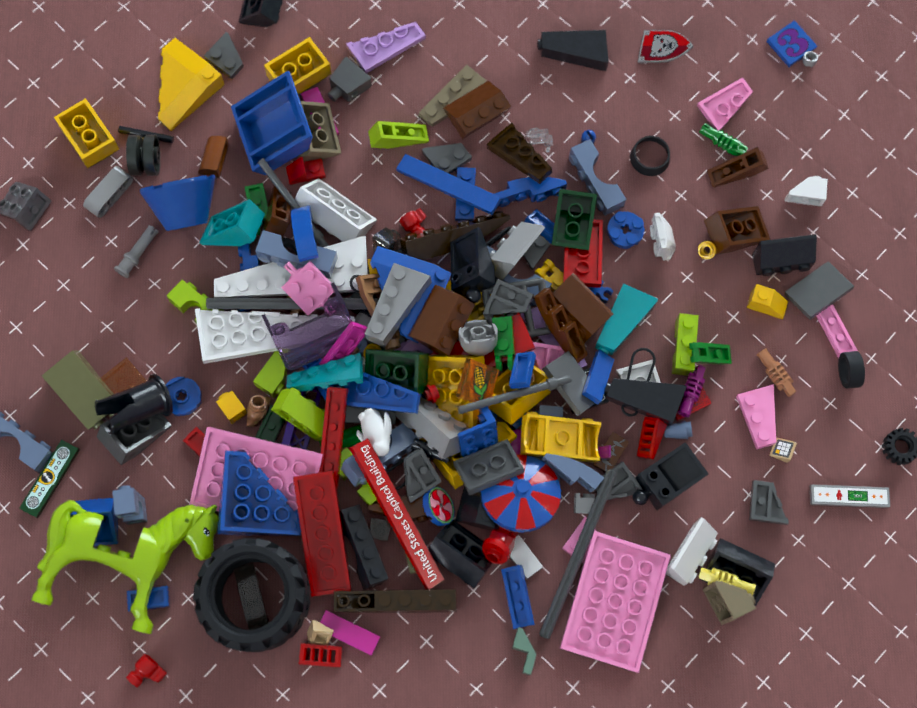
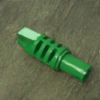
[699,123,748,157]

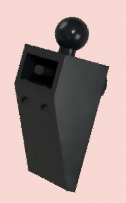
[450,227,495,303]
[633,442,709,511]

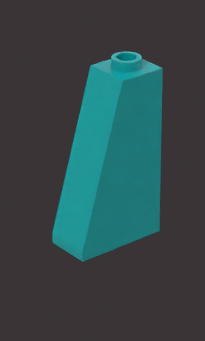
[595,284,658,356]

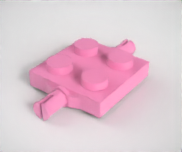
[281,261,337,315]

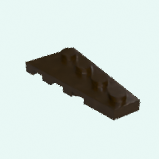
[486,123,553,184]

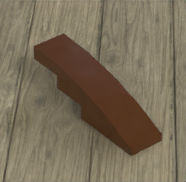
[533,288,588,363]

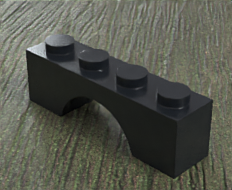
[340,504,389,591]

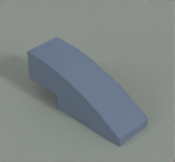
[541,454,604,493]

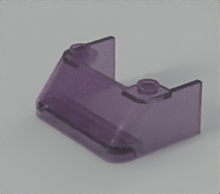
[261,282,352,370]

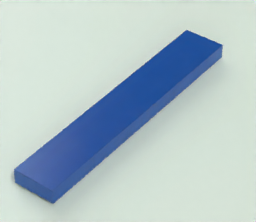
[396,154,501,215]

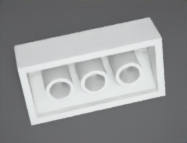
[295,178,377,242]

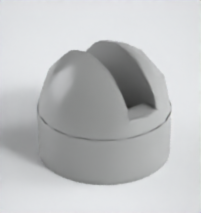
[803,51,818,67]

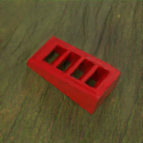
[637,417,667,460]
[299,643,342,668]

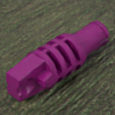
[678,365,706,417]

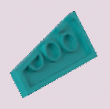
[286,353,363,392]

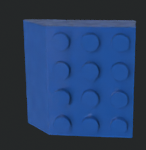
[231,71,313,175]

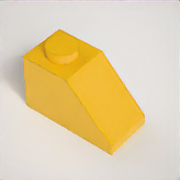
[747,284,788,319]

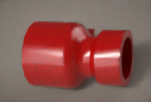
[399,208,427,234]
[126,653,167,688]

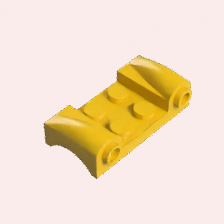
[520,412,601,463]

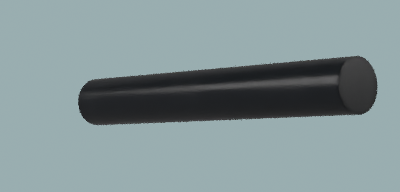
[118,126,174,143]

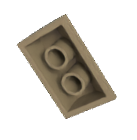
[298,101,341,161]
[702,580,756,625]

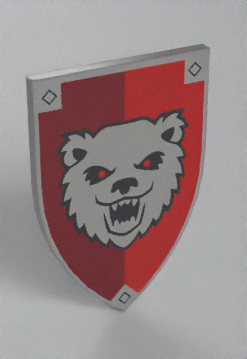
[638,30,693,63]

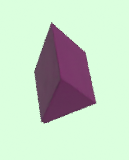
[598,445,611,460]

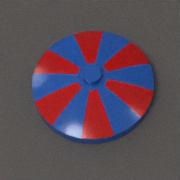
[481,455,561,532]

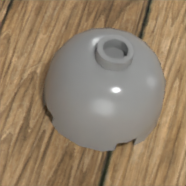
[459,320,498,356]

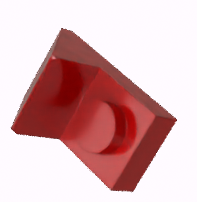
[286,157,326,185]

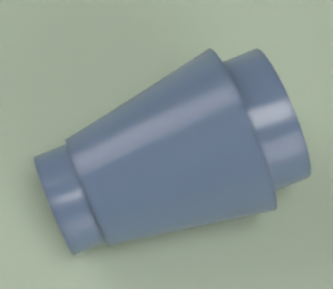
[664,420,692,439]

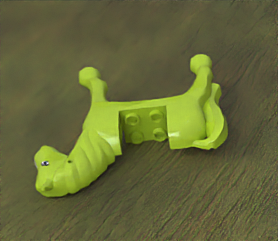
[31,500,218,634]

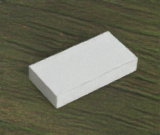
[510,535,543,579]

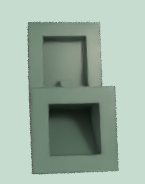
[512,627,537,676]

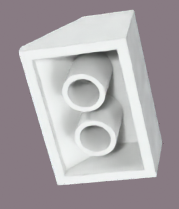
[666,517,718,586]

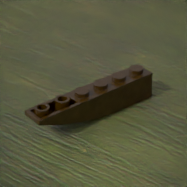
[400,211,511,260]
[334,589,456,613]

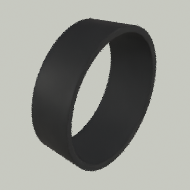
[630,136,670,176]

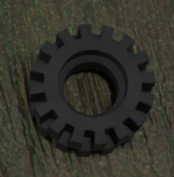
[882,428,917,465]

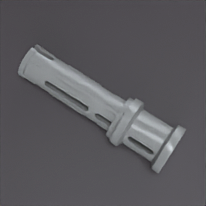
[114,225,158,278]

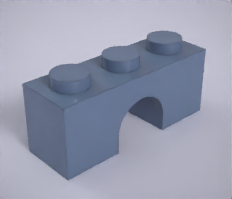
[112,486,147,525]

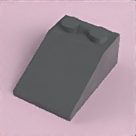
[97,414,172,465]

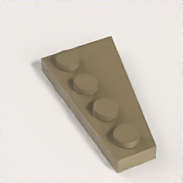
[419,65,487,127]

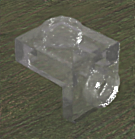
[525,128,553,152]

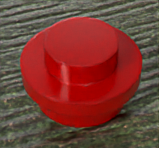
[423,384,440,404]

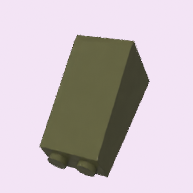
[41,350,114,430]

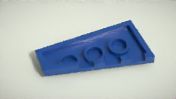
[344,372,421,414]

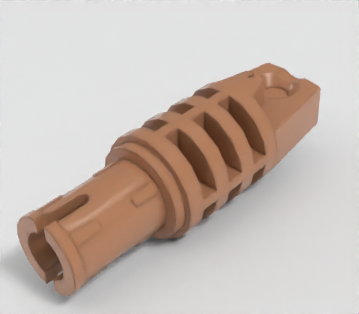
[757,348,796,397]

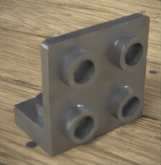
[0,182,52,231]

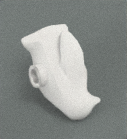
[356,408,392,457]

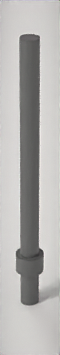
[257,158,329,247]
[458,375,572,414]

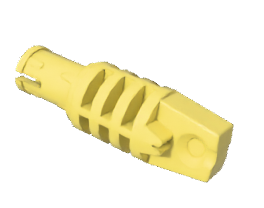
[699,567,756,596]

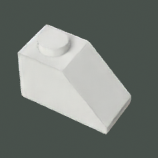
[785,176,828,206]

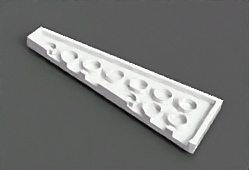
[214,236,368,298]
[195,308,355,364]

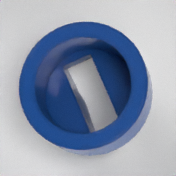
[581,130,596,144]

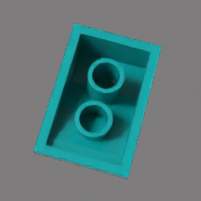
[199,199,265,246]

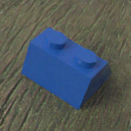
[71,498,118,546]

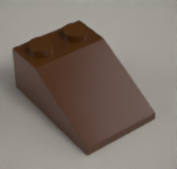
[704,206,771,254]

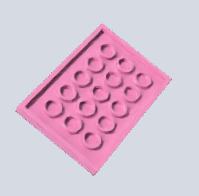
[189,427,323,512]
[560,531,671,673]

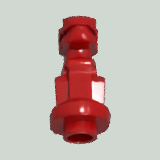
[482,526,519,564]

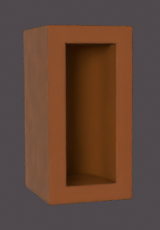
[198,136,229,178]

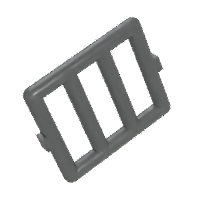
[482,277,552,337]

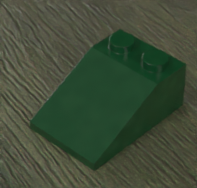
[552,189,597,250]
[365,349,429,394]

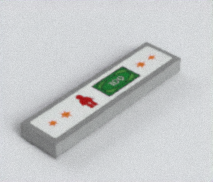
[809,484,890,508]

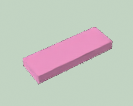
[816,304,858,359]

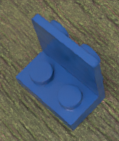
[458,406,499,457]

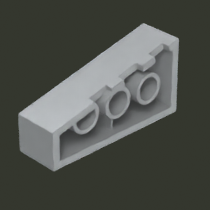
[365,263,432,346]
[394,397,469,459]

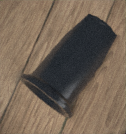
[94,374,173,435]

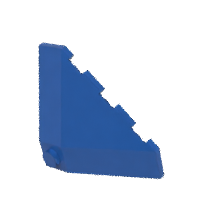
[370,246,452,344]
[217,451,301,536]

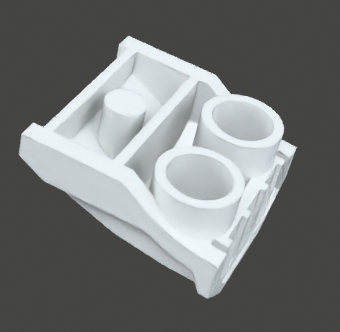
[650,213,676,260]

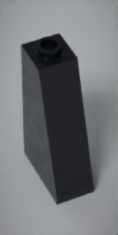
[537,30,609,71]
[604,378,687,425]

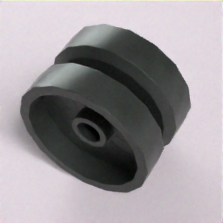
[126,135,161,176]

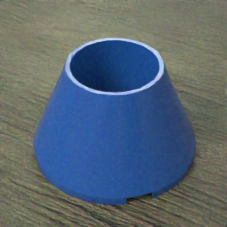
[139,175,215,231]

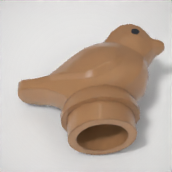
[247,395,271,427]

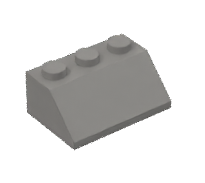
[490,222,545,281]

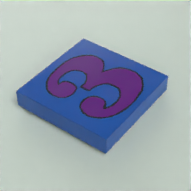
[766,20,817,67]

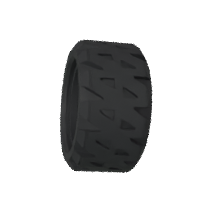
[193,538,311,652]

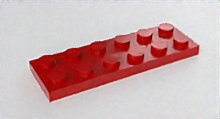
[293,470,352,597]

